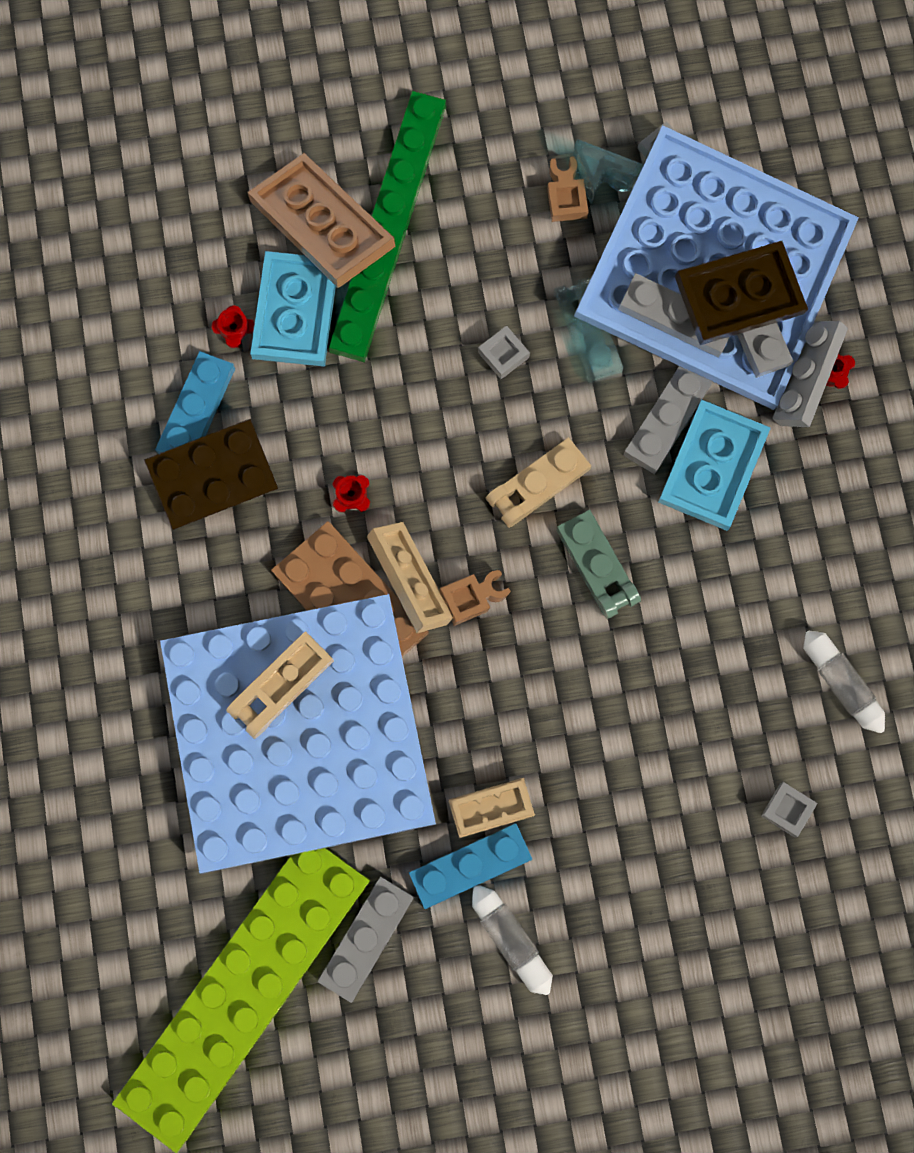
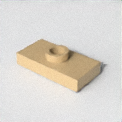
[448,778,535,838]

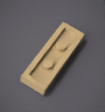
[367,522,453,633]

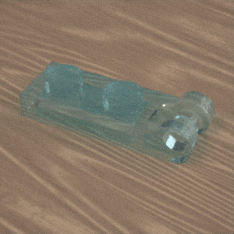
[554,277,623,383]

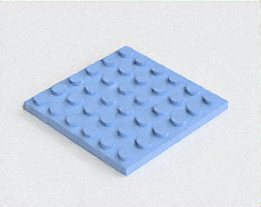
[574,125,859,410]
[160,594,436,874]

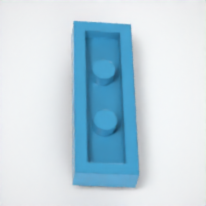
[155,351,235,454]
[409,823,533,909]

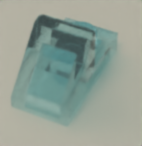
[573,139,644,204]

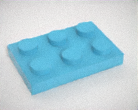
[250,251,336,367]
[658,399,770,531]

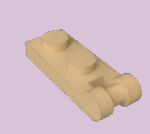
[486,437,591,528]
[226,631,334,739]

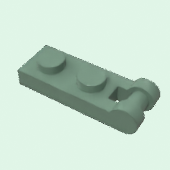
[556,510,641,619]

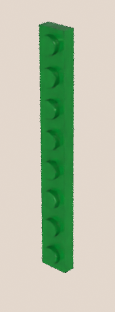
[329,91,446,363]

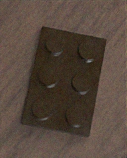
[674,241,808,345]
[144,419,279,530]

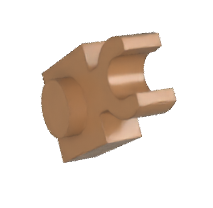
[547,156,588,222]
[439,570,511,626]

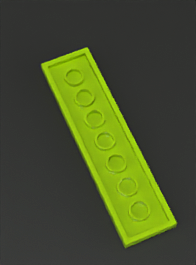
[112,848,370,1153]

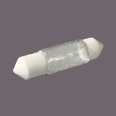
[803,630,885,733]
[472,885,553,995]

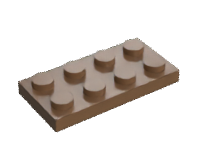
[247,153,396,288]
[271,521,429,657]

